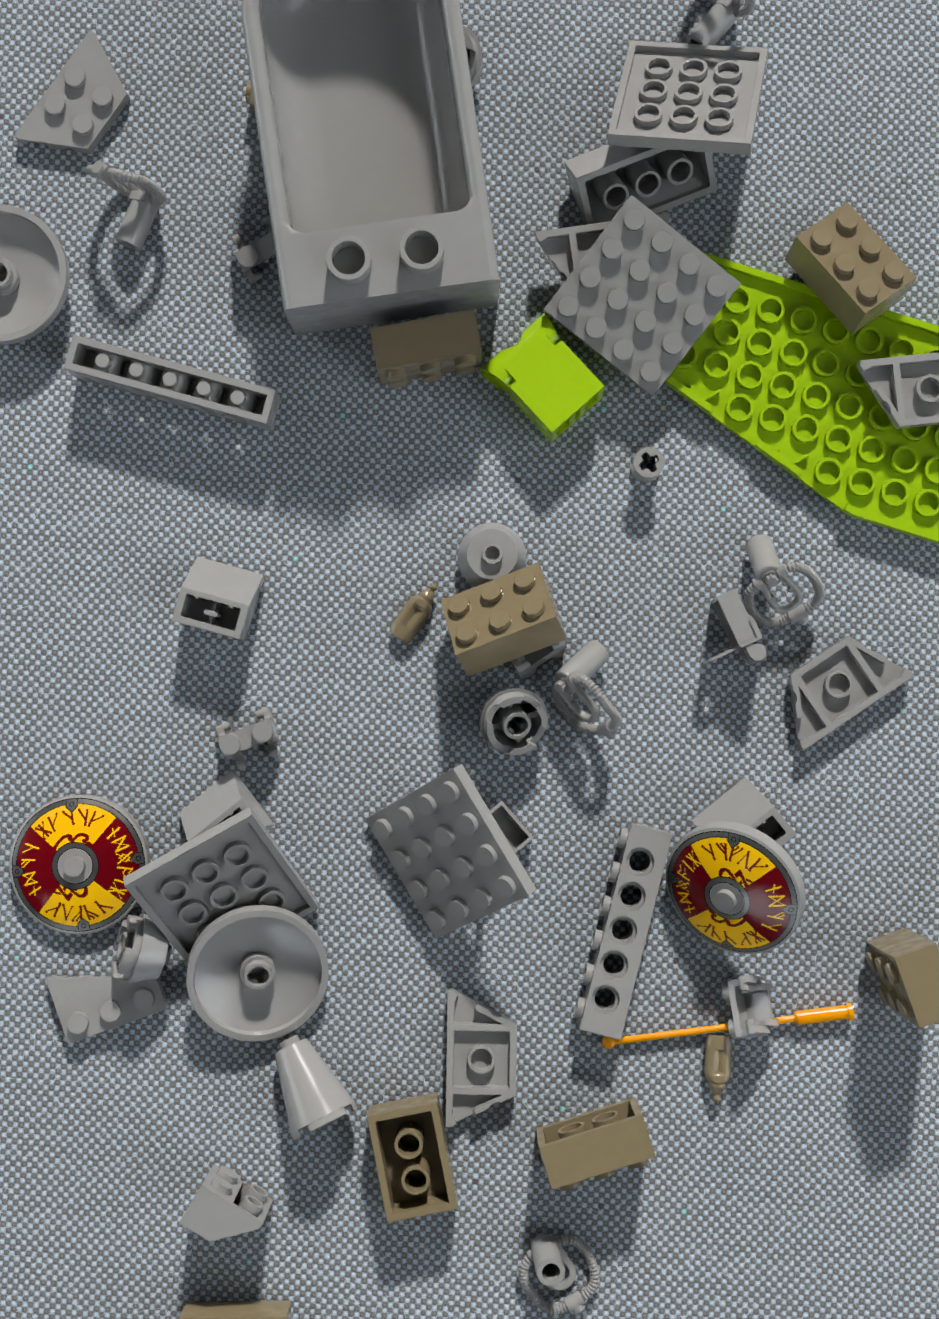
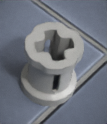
[630,447,665,483]

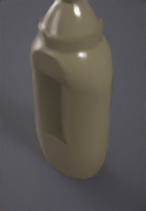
[390,583,437,643]
[704,1034,732,1102]

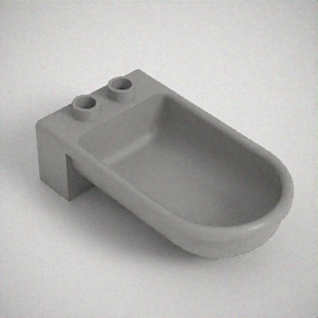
[241,0,500,335]

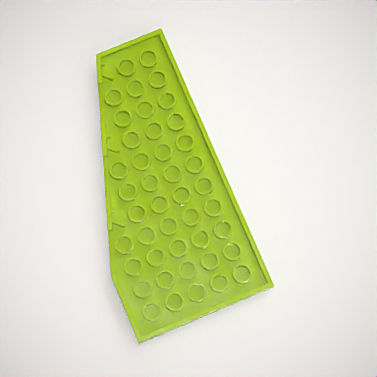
[664,252,939,545]

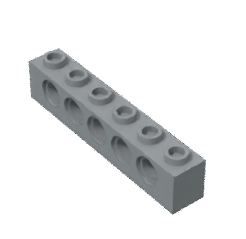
[64,334,281,431]
[573,821,673,1040]

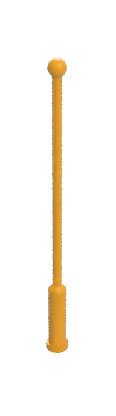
[602,1002,854,1049]

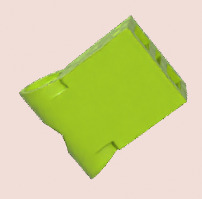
[479,313,605,443]

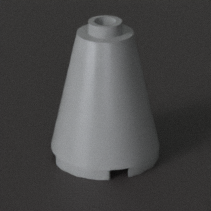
[275,1035,358,1141]

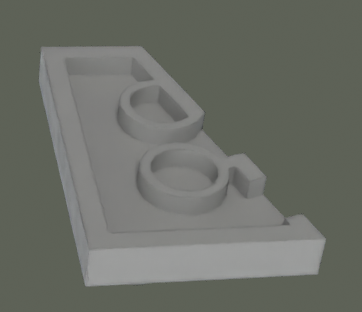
[45,975,169,1044]

